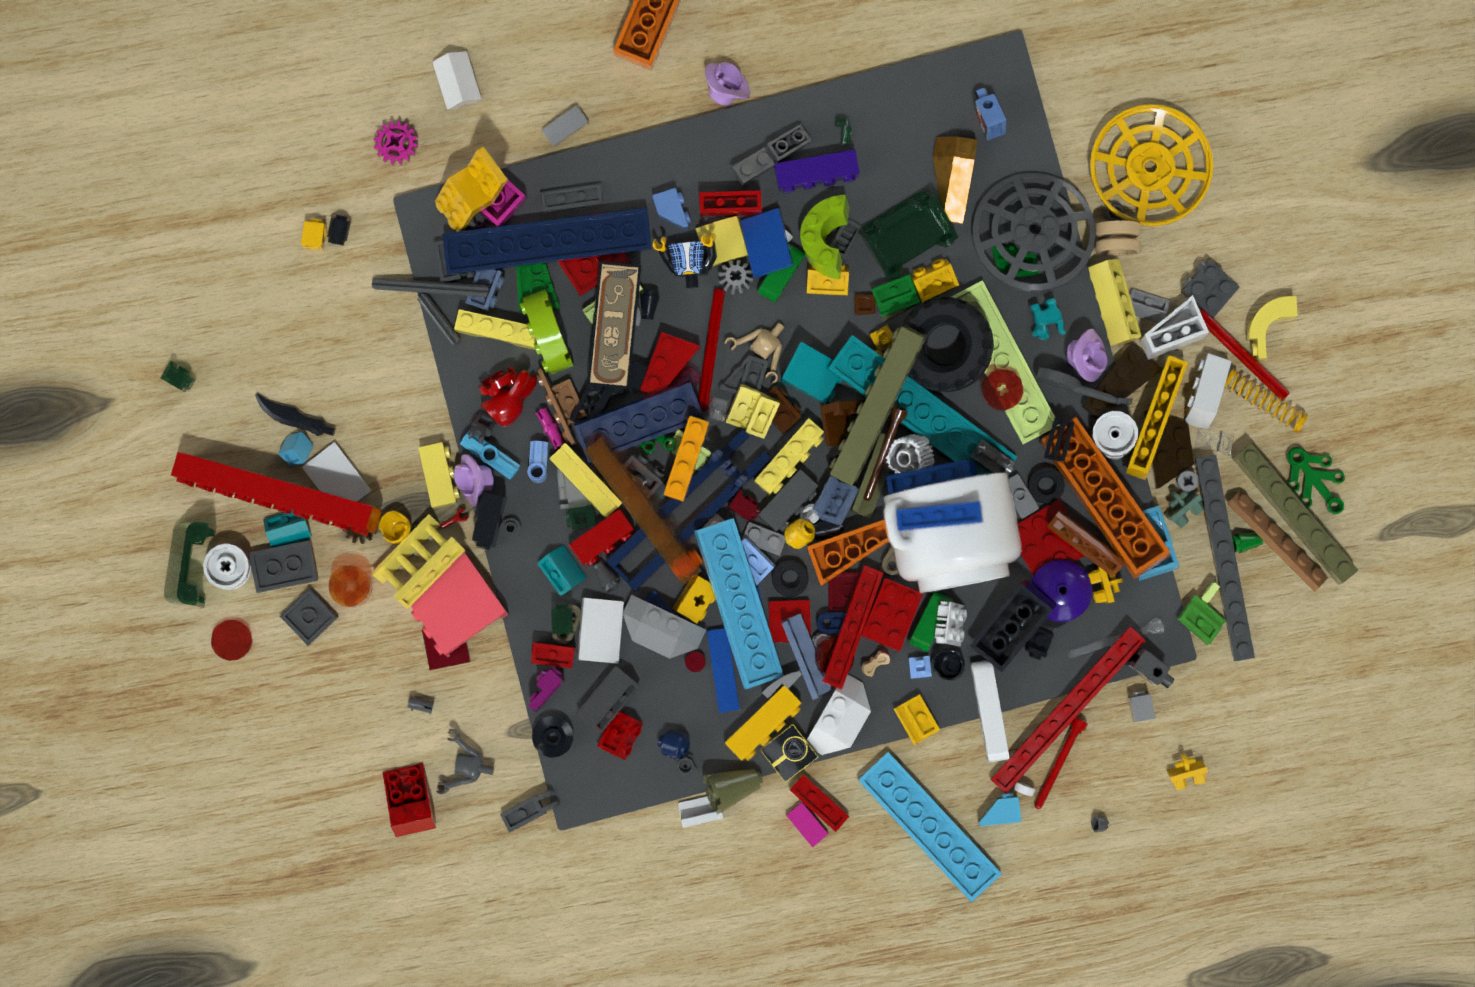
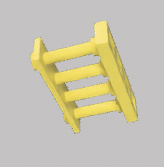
[371,514,465,609]

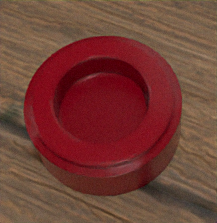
[685,652,706,672]

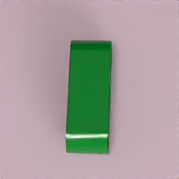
[757,243,806,304]
[908,591,953,653]

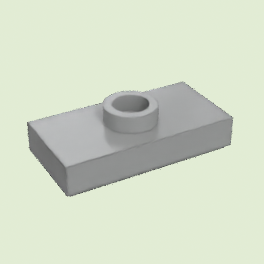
[1008,474,1039,520]

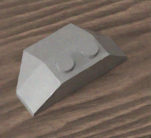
[623,595,706,659]

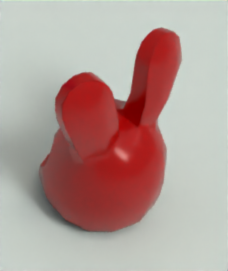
[480,370,537,427]

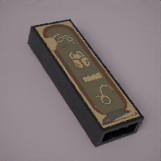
[587,262,642,394]

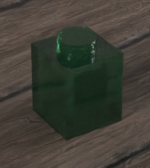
[551,604,574,635]

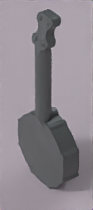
[1036,368,1133,405]

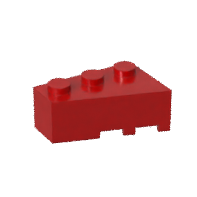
[640,332,701,395]

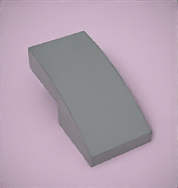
[542,106,589,147]
[762,671,802,698]

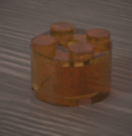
[329,566,373,608]

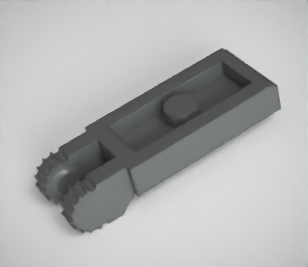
[500,789,560,833]

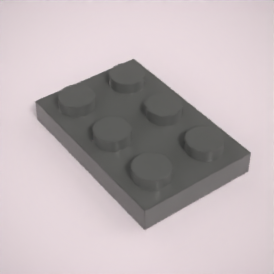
[249,540,318,593]

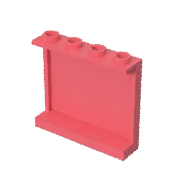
[404,551,509,657]

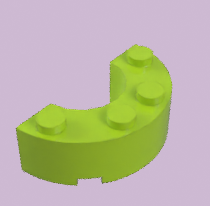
[800,195,850,279]
[520,289,574,375]

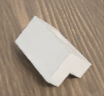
[432,51,482,110]

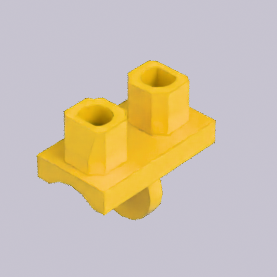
[1087,567,1123,604]
[1166,753,1208,790]

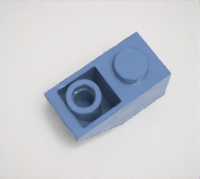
[652,188,691,231]

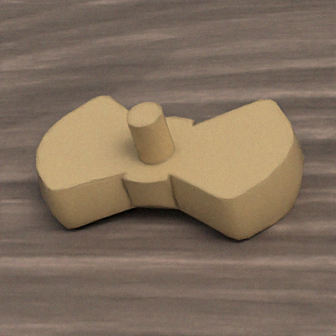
[861,650,890,677]

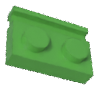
[1177,595,1226,645]

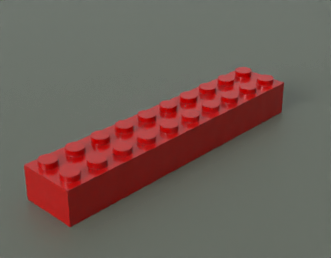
[171,452,382,536]

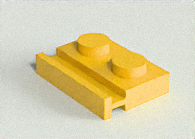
[894,694,940,745]

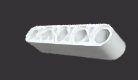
[971,660,1009,763]

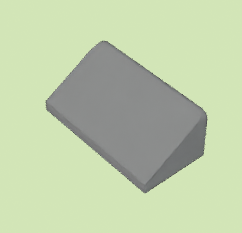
[1129,288,1170,323]

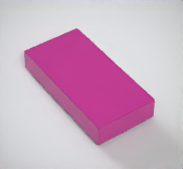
[786,802,828,847]

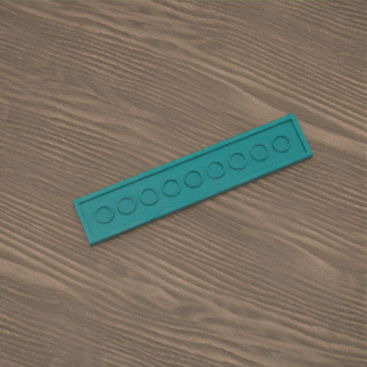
[827,335,1017,476]

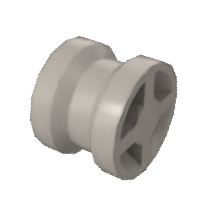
[1176,471,1198,493]

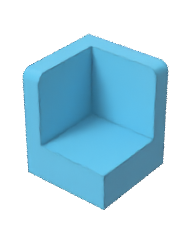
[278,432,313,467]

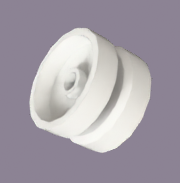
[1091,411,1138,460]
[203,544,252,590]

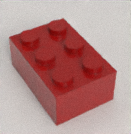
[861,578,923,652]

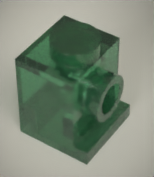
[161,361,195,393]
[565,505,597,531]

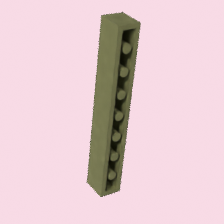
[830,325,927,486]
[1232,443,1358,585]

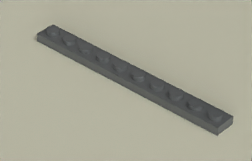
[1195,455,1255,662]

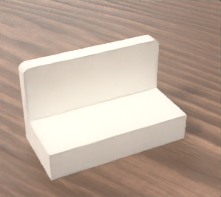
[678,796,723,828]

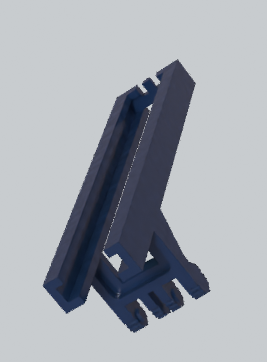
[606,429,771,592]

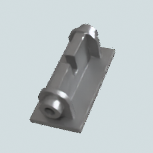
[970,439,1015,474]

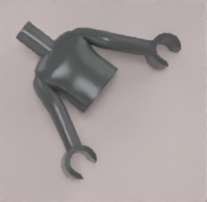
[436,729,494,794]

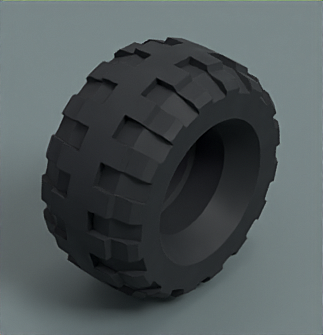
[901,297,994,392]

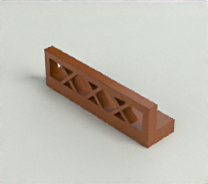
[1047,510,1125,577]

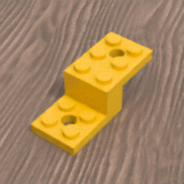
[435,146,508,232]

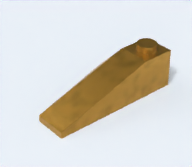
[933,137,978,224]

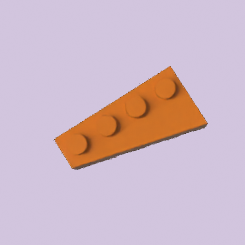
[807,519,889,587]

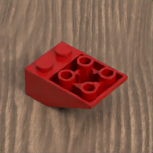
[382,763,436,837]

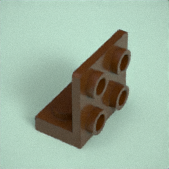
[820,400,866,447]

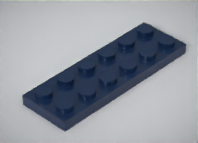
[574,380,704,463]

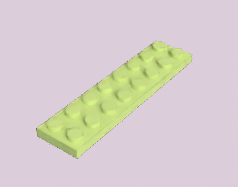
[951,280,1059,445]

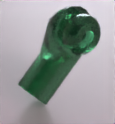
[835,116,852,145]

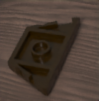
[1144,410,1194,489]

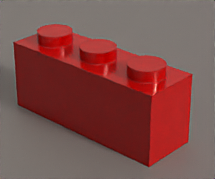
[699,190,762,217]
[569,509,634,567]

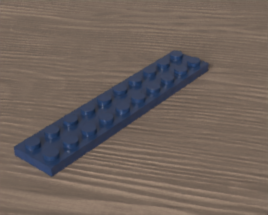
[442,208,652,275]

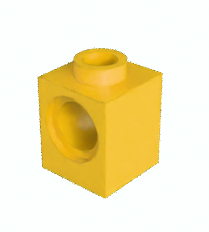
[301,218,327,251]

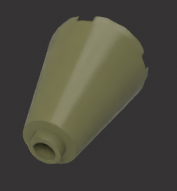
[703,769,763,814]

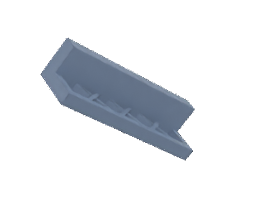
[781,613,831,700]

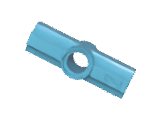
[460,430,521,480]

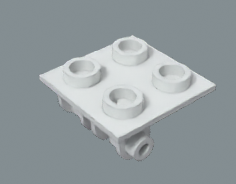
[934,601,967,647]

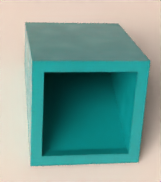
[781,342,843,405]

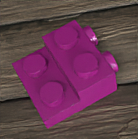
[528,666,564,712]

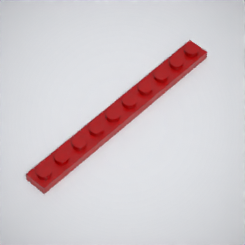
[990,626,1146,793]

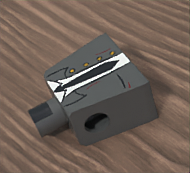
[1124,648,1174,688]

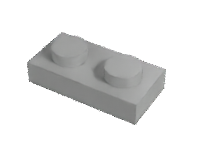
[741,522,786,557]

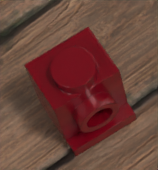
[728,490,761,522]

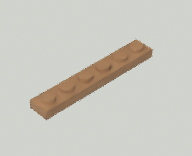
[1227,489,1328,592]

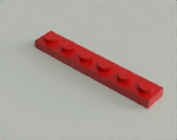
[822,565,883,690]

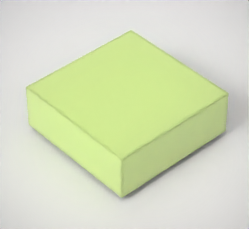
[1200,582,1220,604]

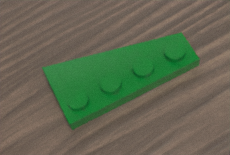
[516,263,560,312]

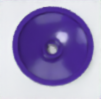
[1031,560,1092,622]

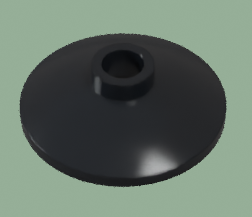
[532,716,573,758]

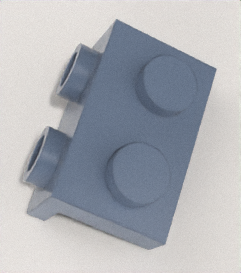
[465,270,505,312]
[813,476,859,526]

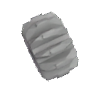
[719,260,753,295]

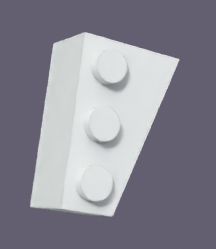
[1140,295,1209,360]
[1184,353,1232,430]

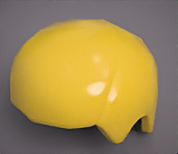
[378,510,411,544]

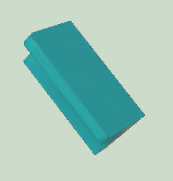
[263,511,311,548]
[537,545,586,597]

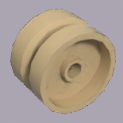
[1095,221,1141,256]

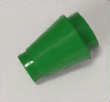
[1232,533,1263,554]

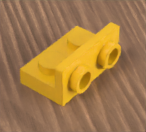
[910,259,959,302]
[807,263,849,296]

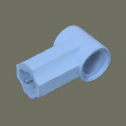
[527,441,549,483]

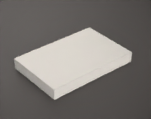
[302,442,372,502]
[577,598,624,664]

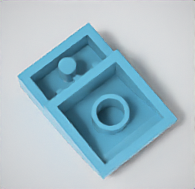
[1138,506,1179,581]

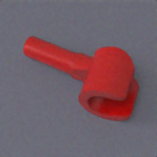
[441,509,469,528]

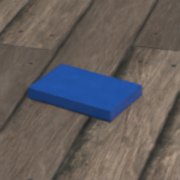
[740,208,794,278]

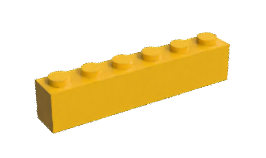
[1126,355,1188,480]

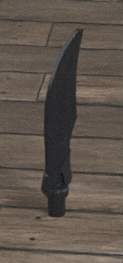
[255,394,336,436]

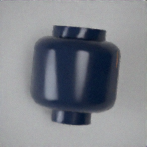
[658,730,690,759]

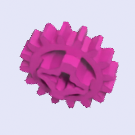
[373,121,418,166]

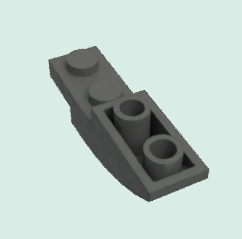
[731,124,812,185]

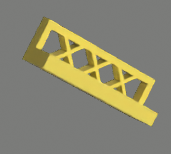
[549,443,622,519]

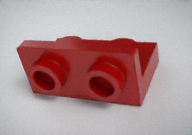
[597,712,643,760]

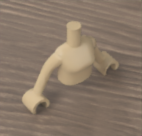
[725,323,784,385]

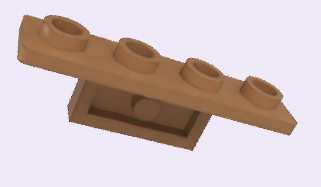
[537,368,588,445]

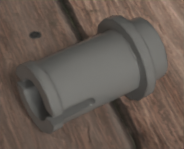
[407,695,434,714]

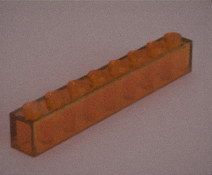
[584,438,702,585]

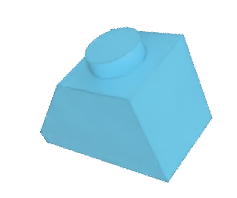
[978,793,1021,826]

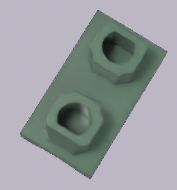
[1164,491,1204,528]

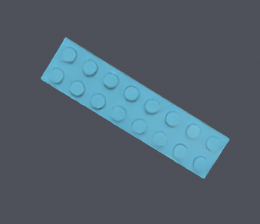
[694,518,784,689]
[858,752,1001,902]

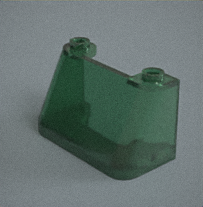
[858,189,959,280]
[164,522,216,608]

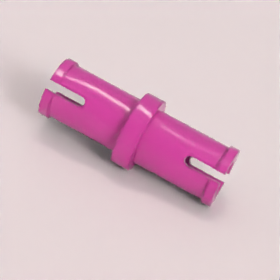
[535,408,566,450]

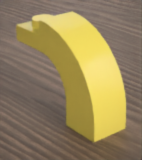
[1246,296,1298,361]

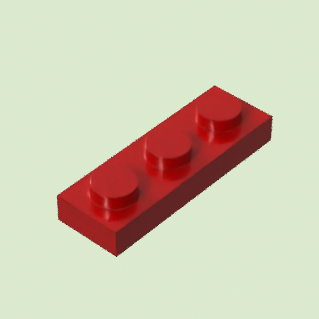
[790,775,849,832]

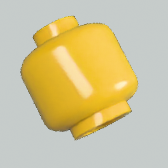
[784,519,815,549]

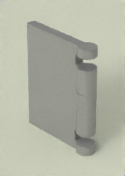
[556,457,596,509]

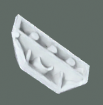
[806,674,871,755]

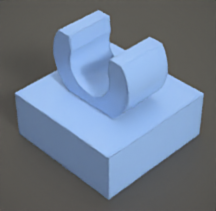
[908,656,932,679]

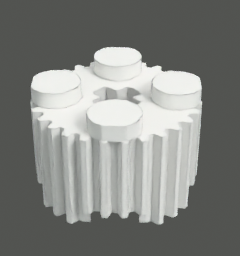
[886,434,934,474]

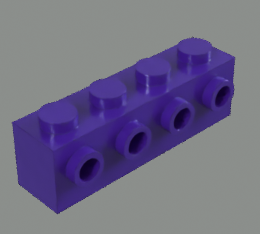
[774,150,860,193]

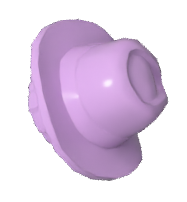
[705,62,750,106]
[1067,329,1108,382]
[454,454,494,507]

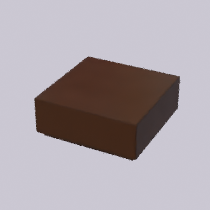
[854,294,876,316]

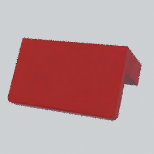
[531,642,576,669]

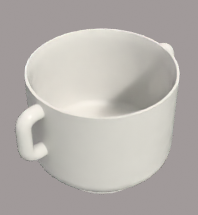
[884,473,1022,593]

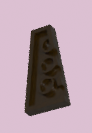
[1081,343,1163,419]

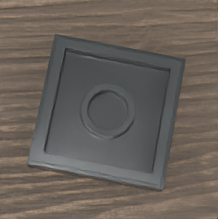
[280,588,339,646]

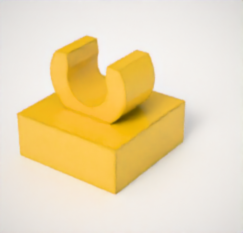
[869,325,895,352]

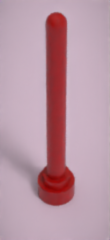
[1034,718,1088,810]

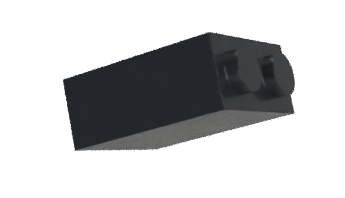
[472,492,507,550]

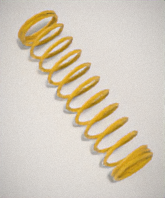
[1224,369,1308,433]

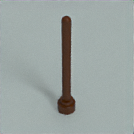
[864,406,908,501]

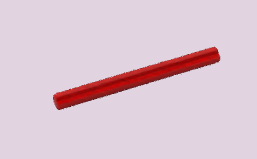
[698,289,725,410]
[1200,309,1290,400]

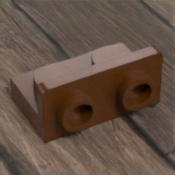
[767,386,802,435]

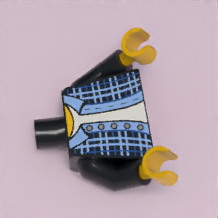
[653,232,717,288]

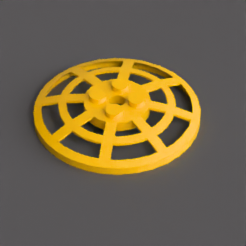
[1090,104,1213,227]

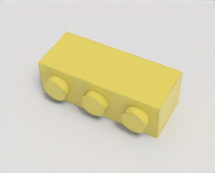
[418,442,460,509]

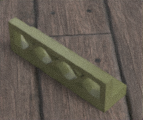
[851,433,894,519]

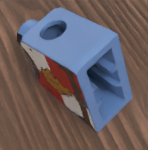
[974,88,1006,141]

